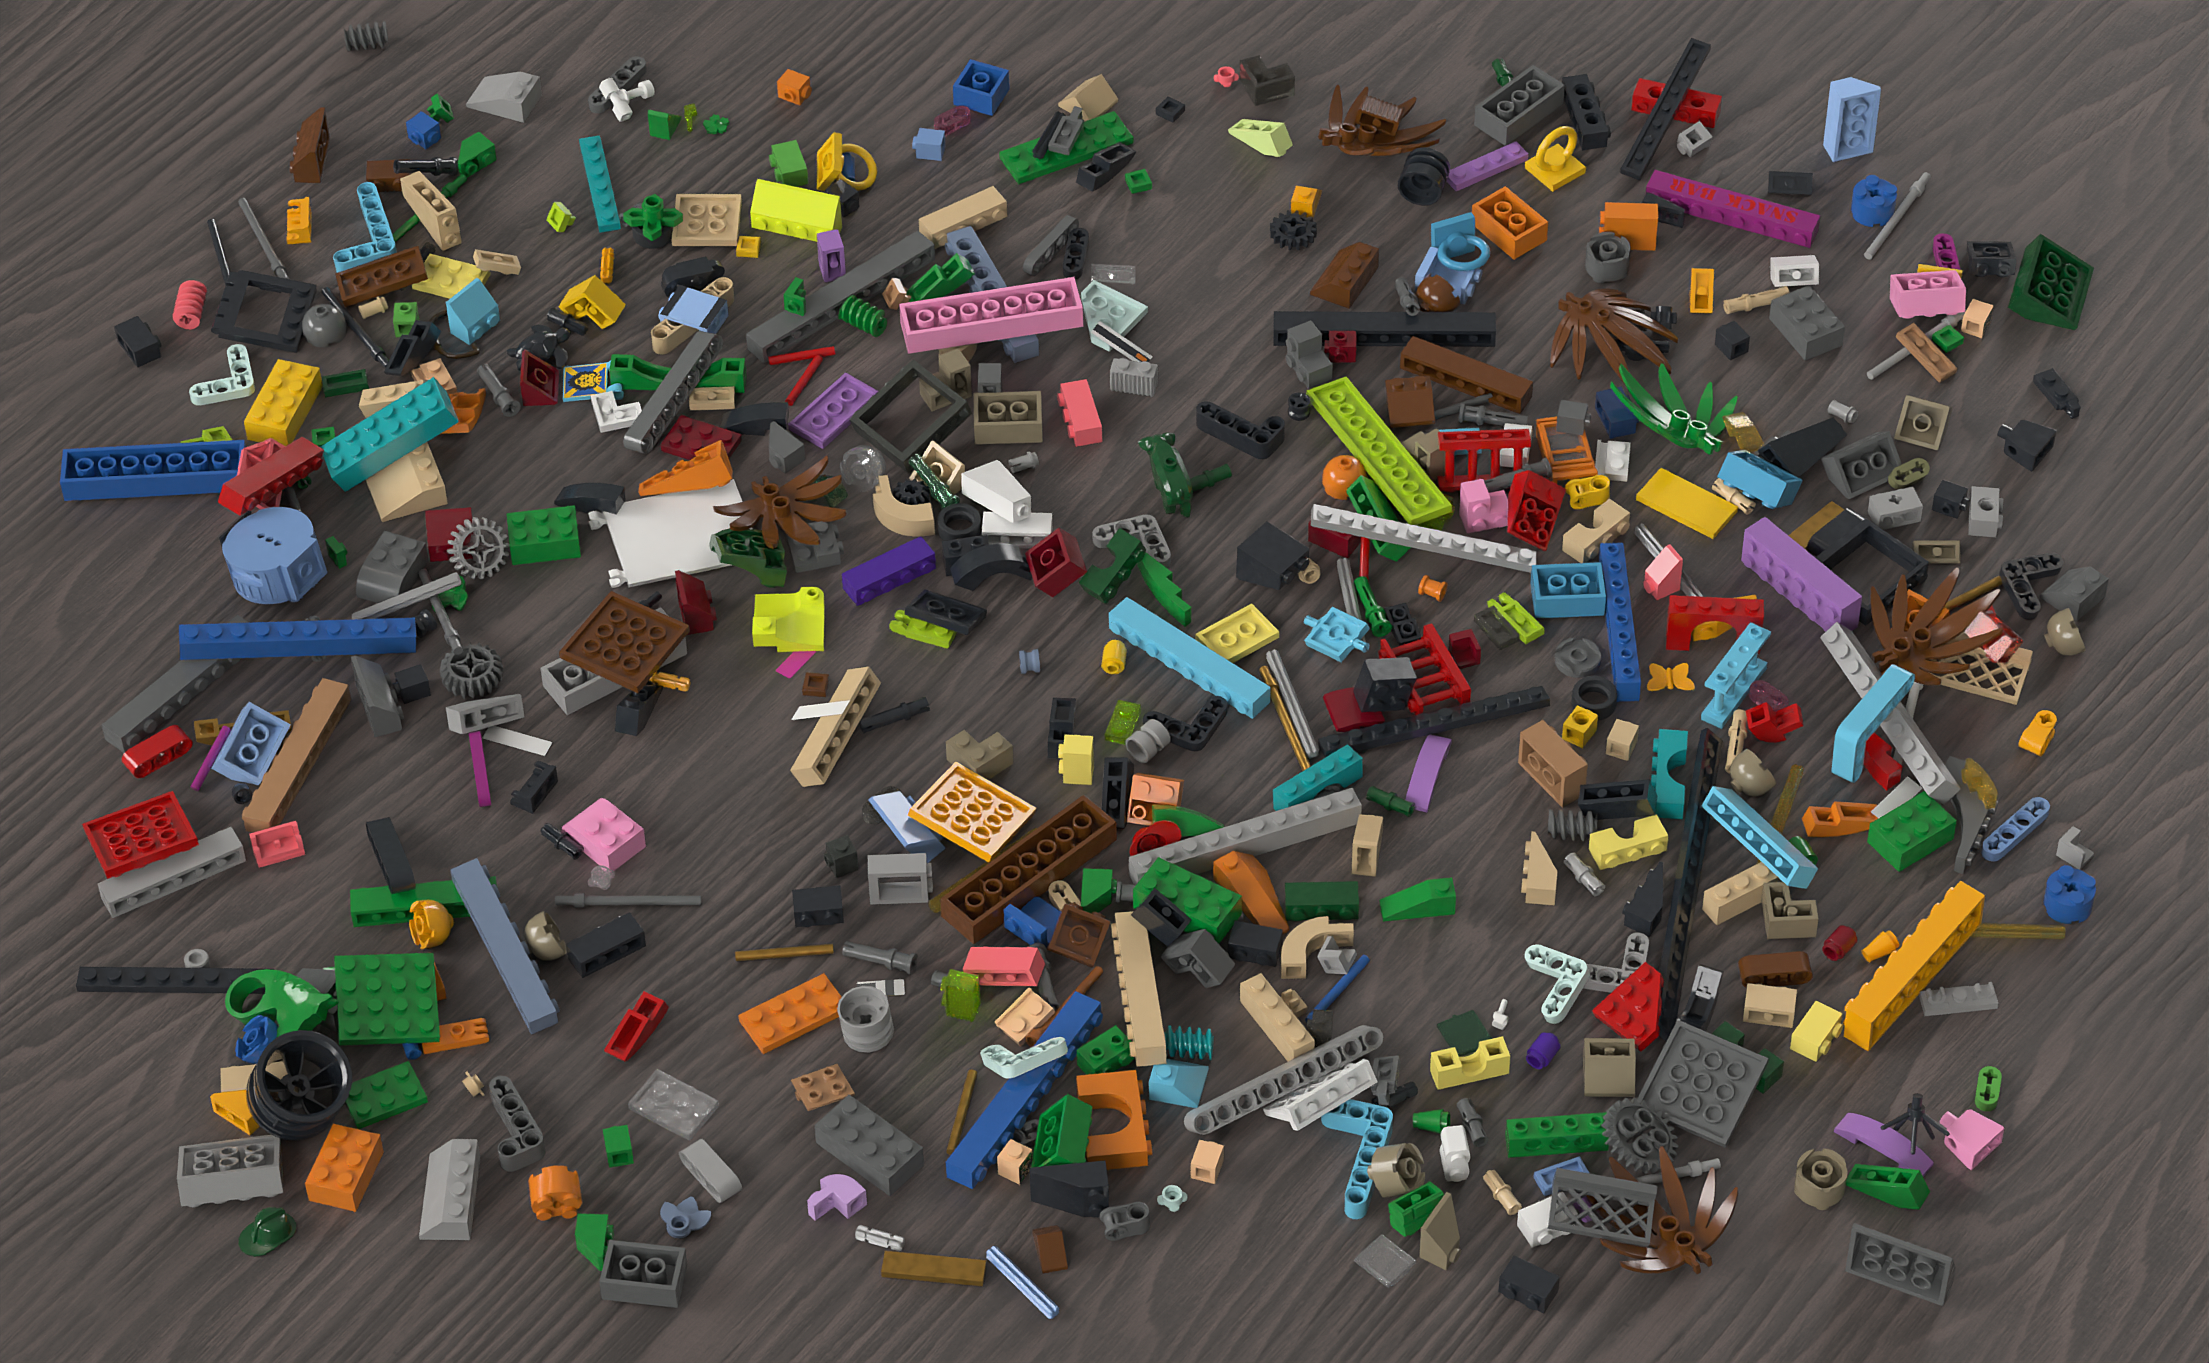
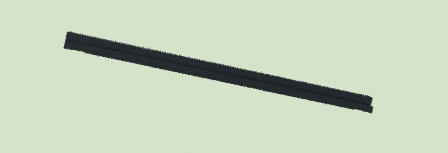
[1656,728,1723,1042]

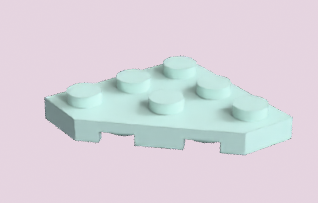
[1081,280,1148,352]

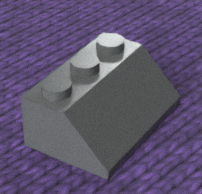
[1821,431,1902,499]
[351,656,404,737]

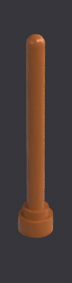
[1025,966,1103,1048]

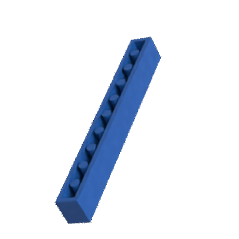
[179,618,416,660]
[946,991,1103,1189]

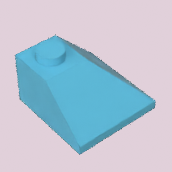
[1149,1059,1209,1108]

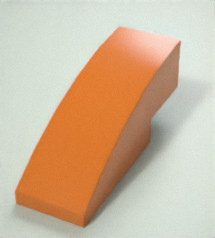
[1802,801,1878,837]

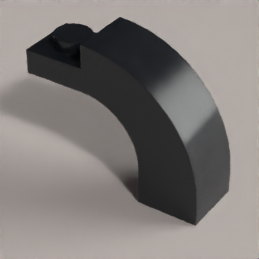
[950,543,1032,591]
[1677,964,1724,1031]

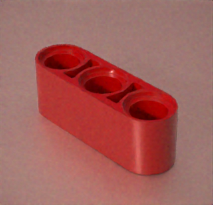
[122,725,193,778]

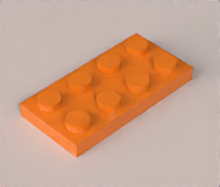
[738,973,842,1054]

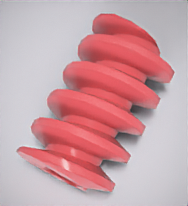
[173,280,207,330]

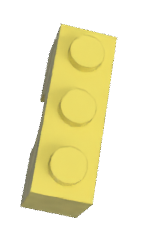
[1589,814,1668,870]
[1430,1036,1510,1090]

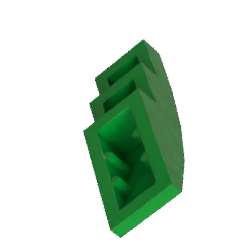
[1137,552,1191,627]

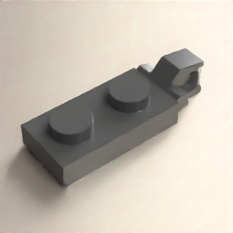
[1048,106,1084,155]
[1371,1055,1401,1106]

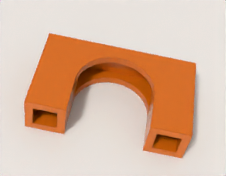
[1076,1070,1152,1170]

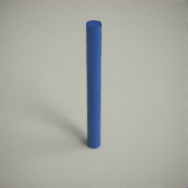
[1305,955,1370,1025]

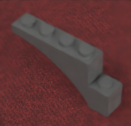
[1945,756,1999,874]

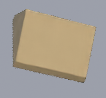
[1058,74,1118,121]
[909,440,965,503]

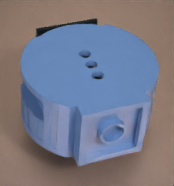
[219,507,327,604]

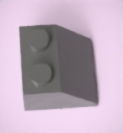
[2040,566,2109,622]

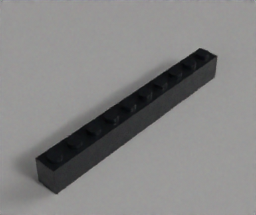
[1273,311,1496,347]

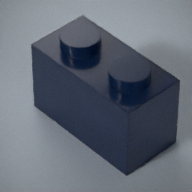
[1595,386,1639,439]

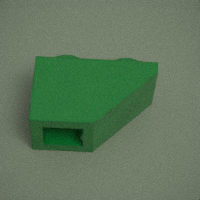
[458,132,497,178]
[575,1214,614,1271]

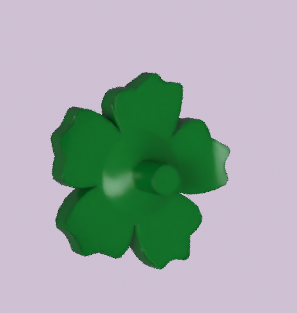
[703,114,729,134]

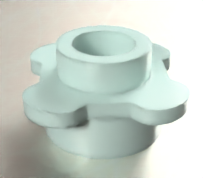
[1157,1185,1187,1212]

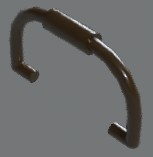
[429,310,480,359]

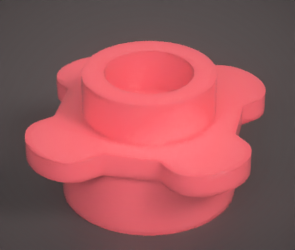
[1214,66,1239,87]

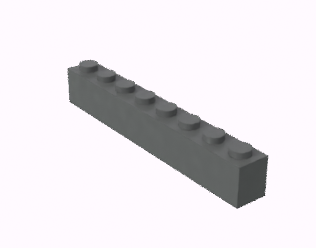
[102,615,249,753]

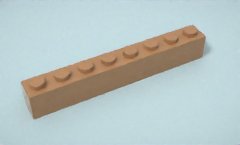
[242,678,351,833]

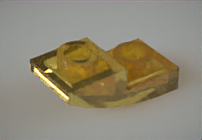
[1722,412,1764,452]
[1961,758,1998,809]

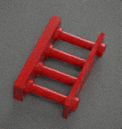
[1437,429,1531,492]
[1378,624,1471,715]

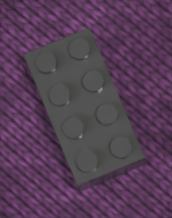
[1474,65,1565,146]
[815,1095,924,1196]

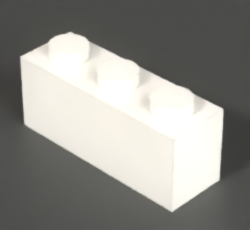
[982,512,1053,548]

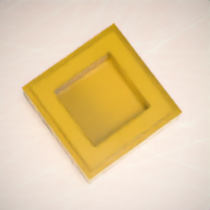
[736,236,761,258]

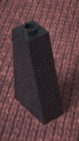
[1758,417,1847,478]

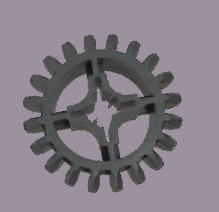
[440,642,504,699]

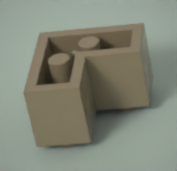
[919,348,972,411]
[1401,428,1445,482]
[946,730,1013,780]
[1761,882,1818,939]

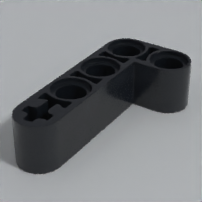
[1196,401,1285,459]

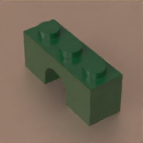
[1079,528,1146,604]
[1712,1021,1784,1094]

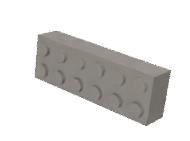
[541,607,687,715]

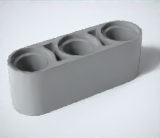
[679,1139,742,1203]

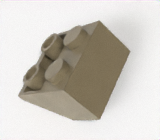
[1583,1038,1635,1097]

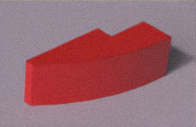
[1864,733,1902,791]
[604,991,669,1062]

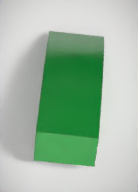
[906,253,975,302]
[1152,805,1225,836]

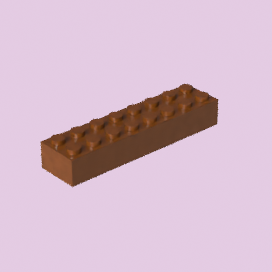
[940,795,1117,944]

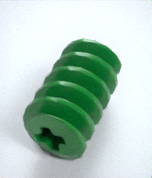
[838,295,887,337]

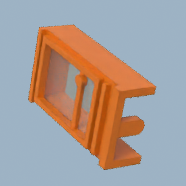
[1536,417,1598,489]

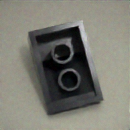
[1029,1161,1109,1217]

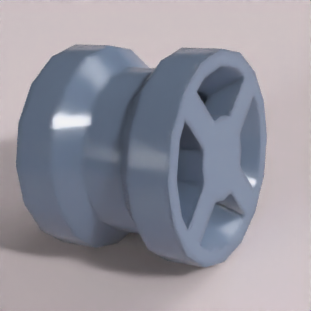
[1019,649,1040,674]

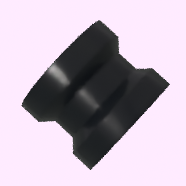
[1288,392,1311,421]
[411,609,437,638]

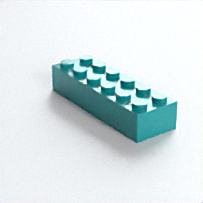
[320,377,459,492]

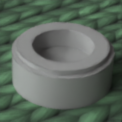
[184,949,210,968]

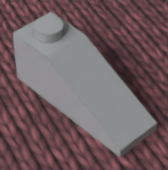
[446,694,524,734]

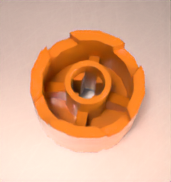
[528,1166,582,1221]

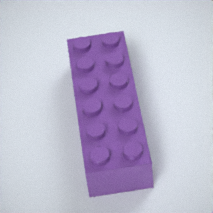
[1741,517,1862,632]

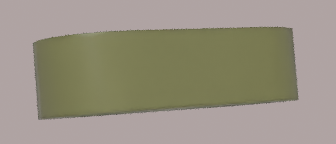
[1888,458,1930,489]

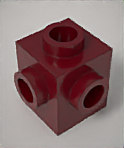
[1325,331,1356,362]

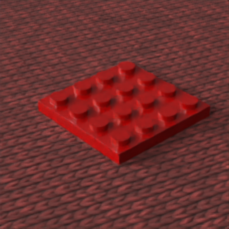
[82,791,199,879]

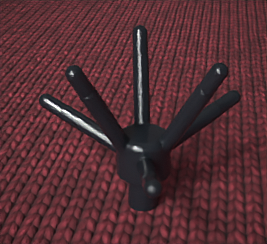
[1880,1093,1950,1155]

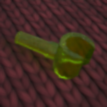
[684,103,697,132]

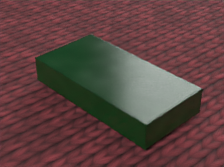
[321,369,369,398]

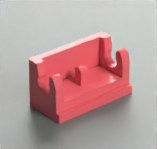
[249,821,305,868]

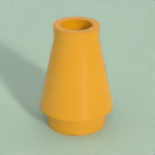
[1861,930,1900,963]

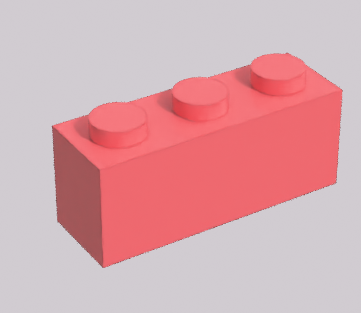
[1057,379,1102,447]
[962,947,1045,986]

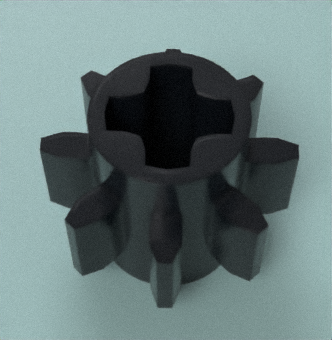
[1650,306,1677,330]

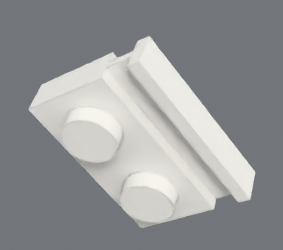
[1595,440,1630,482]

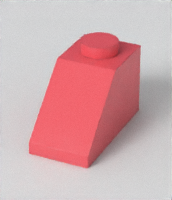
[1643,544,1683,600]

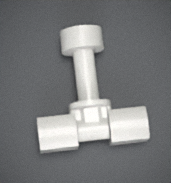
[599,78,654,122]

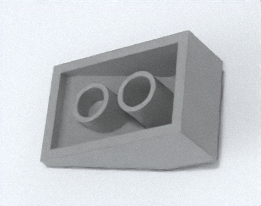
[466,72,542,123]

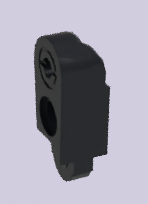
[661,256,725,298]

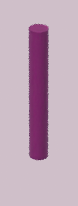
[190,725,231,791]

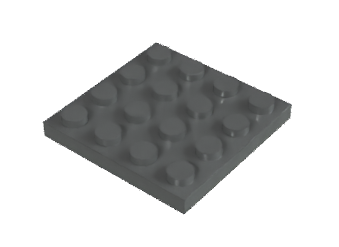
[1637,1020,1769,1148]

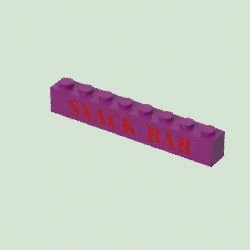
[1646,170,1820,248]

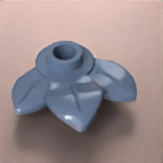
[660,1197,711,1238]

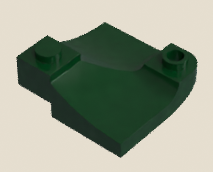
[709,528,787,588]

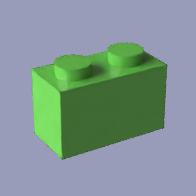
[769,140,808,187]

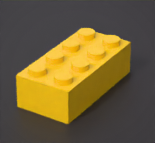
[244,359,323,446]

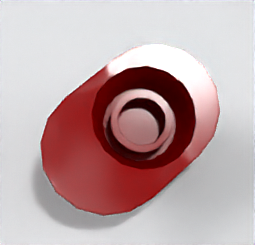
[1130,820,1181,856]

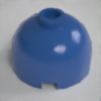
[235,1015,279,1065]

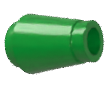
[1413,1109,1451,1134]

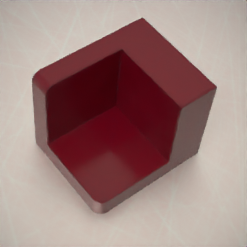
[1448,629,1481,669]

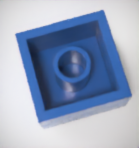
[953,59,1010,116]

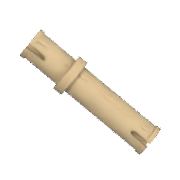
[1723,286,1790,314]
[1725,709,1748,773]

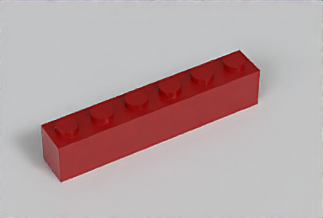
[218,437,324,516]

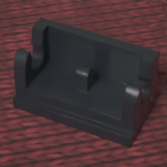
[510,761,558,814]

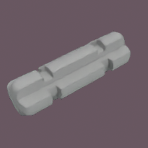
[855,1225,905,1251]

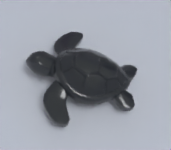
[507,324,571,371]

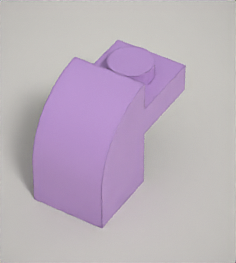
[807,1174,867,1221]

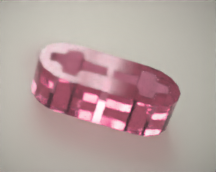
[934,106,971,135]
[1749,680,1789,712]

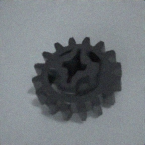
[1270,210,1317,250]

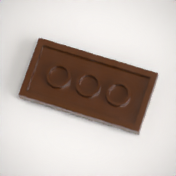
[335,246,428,307]

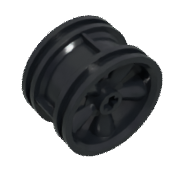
[246,1030,352,1141]

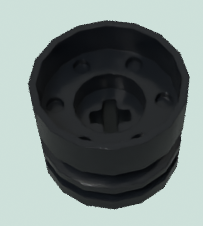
[1398,147,1450,206]

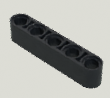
[366,817,416,895]

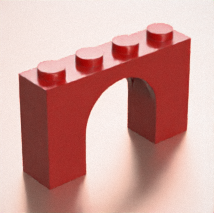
[1666,595,1764,654]

